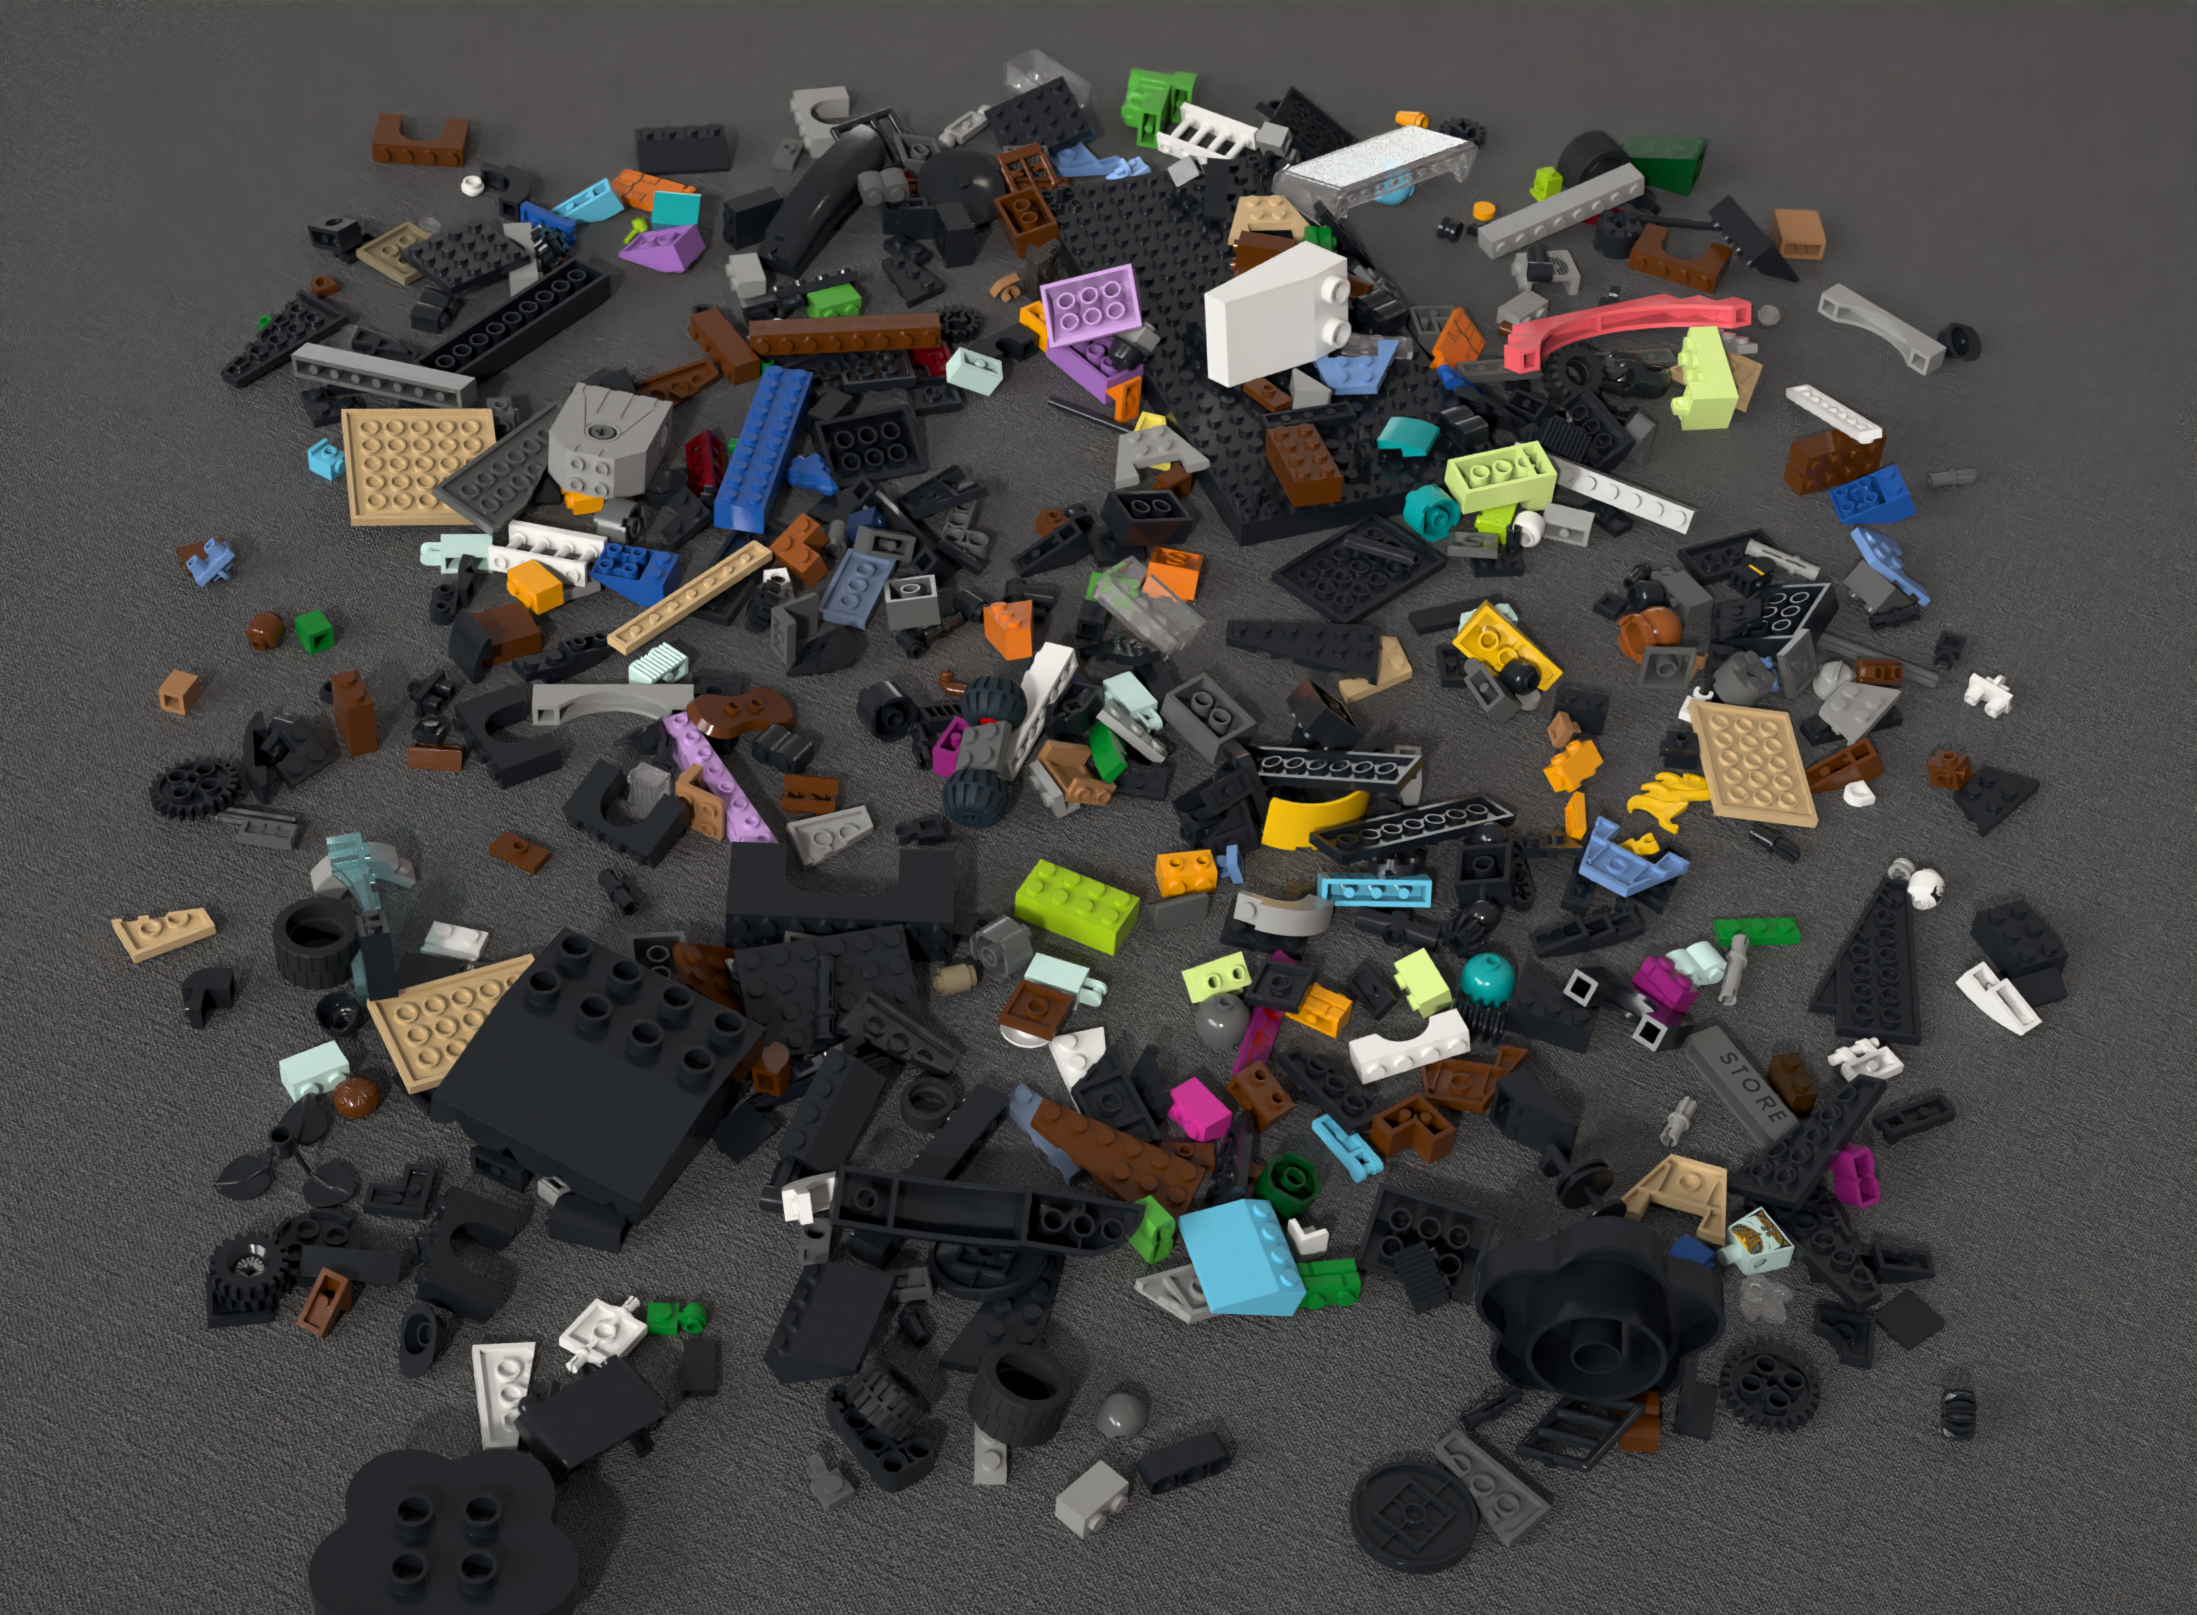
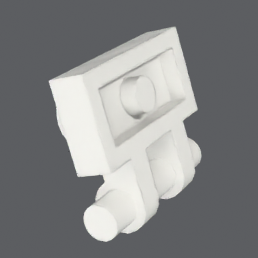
[1828,1037,1904,1082]

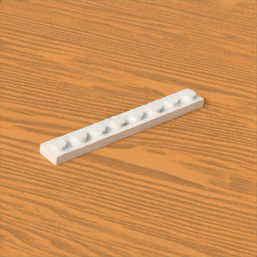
[1786,384,1882,444]

